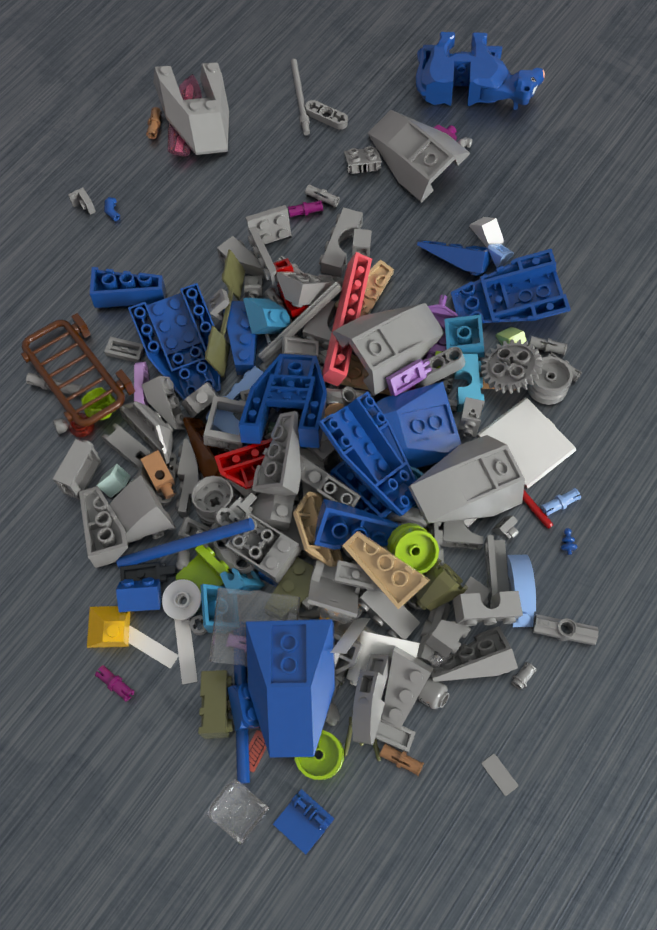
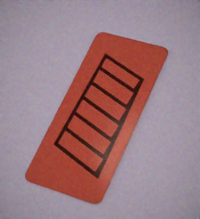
[249,730,267,772]

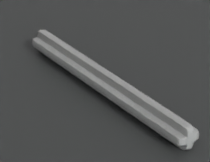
[258,282,342,362]

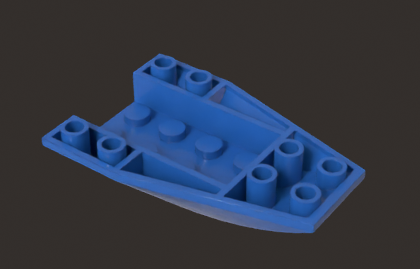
[318,391,416,516]

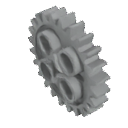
[481,339,543,394]

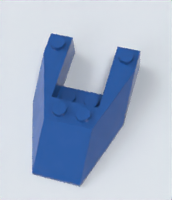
[239,354,327,448]

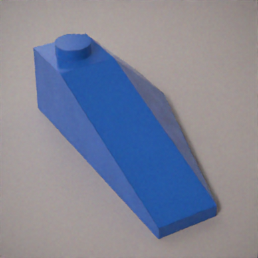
[417,240,492,275]
[314,499,402,549]

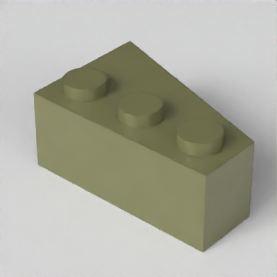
[264,557,314,621]
[198,670,233,739]

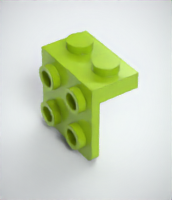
[176,545,229,604]

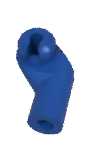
[104,197,120,221]

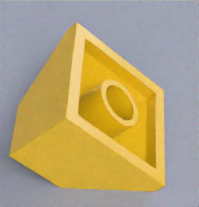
[87,606,131,648]

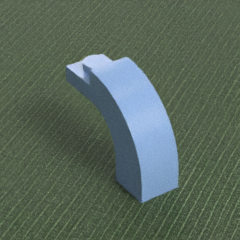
[507,554,536,627]

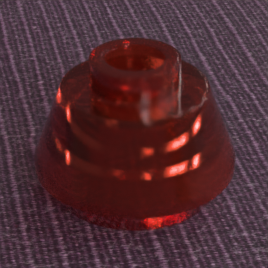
[69,413,95,437]

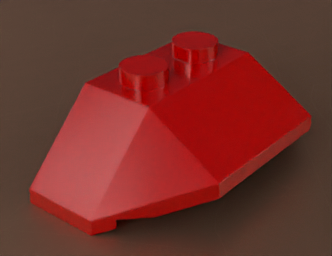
[214,438,272,489]

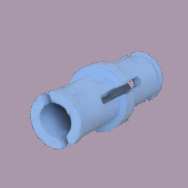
[541,488,581,516]

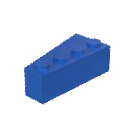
[90,267,166,308]
[223,301,257,375]

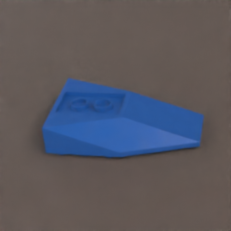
[128,283,221,400]
[346,382,461,469]
[246,619,335,758]

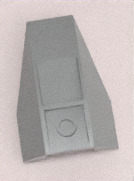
[368,110,470,203]
[332,303,445,396]
[408,435,525,524]

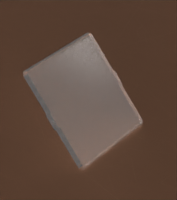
[209,588,300,667]

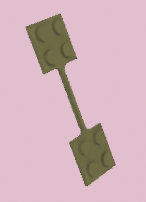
[205,249,246,377]

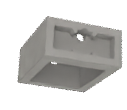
[204,396,246,450]
[53,439,101,500]

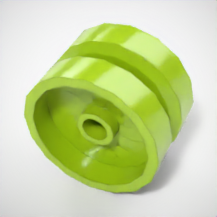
[387,523,439,574]
[295,730,344,780]

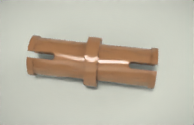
[146,107,162,139]
[379,743,424,776]

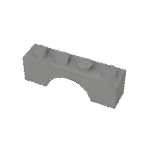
[319,207,363,277]
[425,576,491,658]

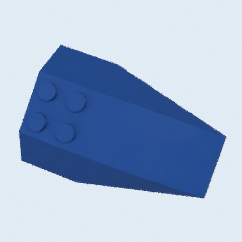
[451,248,571,323]

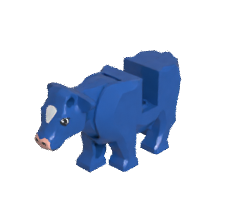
[416,32,545,110]

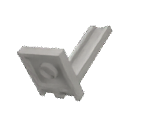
[245,205,292,286]

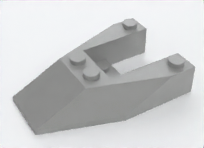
[153,63,229,155]

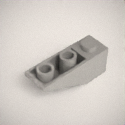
[217,236,266,279]
[142,376,186,430]

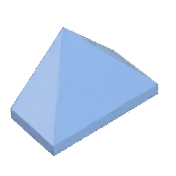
[487,244,514,268]

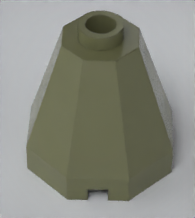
[416,558,468,611]

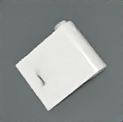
[346,629,420,688]

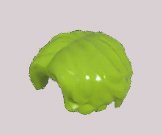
[81,387,116,420]

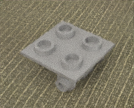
[344,146,382,174]

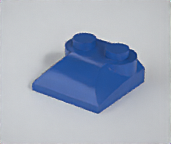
[227,683,260,731]

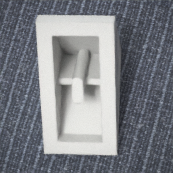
[469,217,504,247]

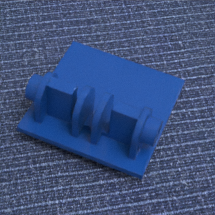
[273,789,334,855]

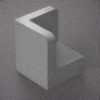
[352,229,372,258]

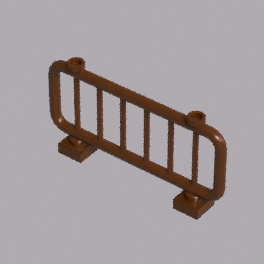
[21,313,135,427]

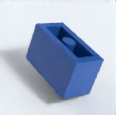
[116,577,162,612]

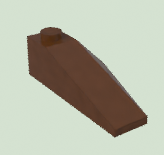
[183,417,229,479]

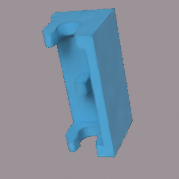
[220,568,265,596]

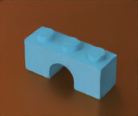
[454,354,484,412]

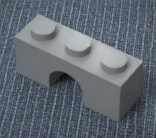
[453,591,523,626]

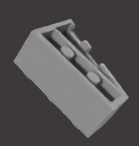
[358,589,420,640]
[381,647,433,729]

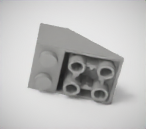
[225,512,301,584]

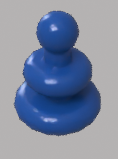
[561,528,578,555]

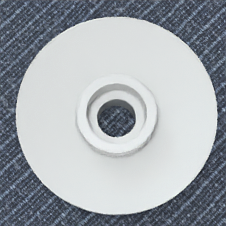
[162,579,202,620]

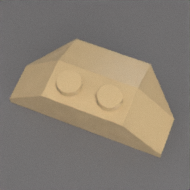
[293,492,343,567]

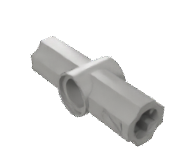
[326,387,374,406]
[416,603,451,664]
[532,614,599,646]

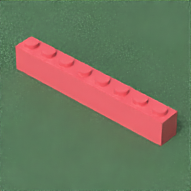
[322,252,372,386]

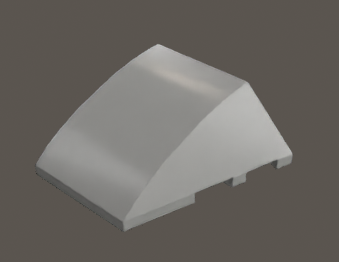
[109,466,176,543]

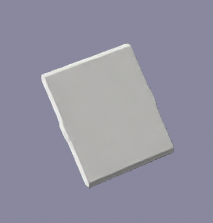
[477,398,576,489]

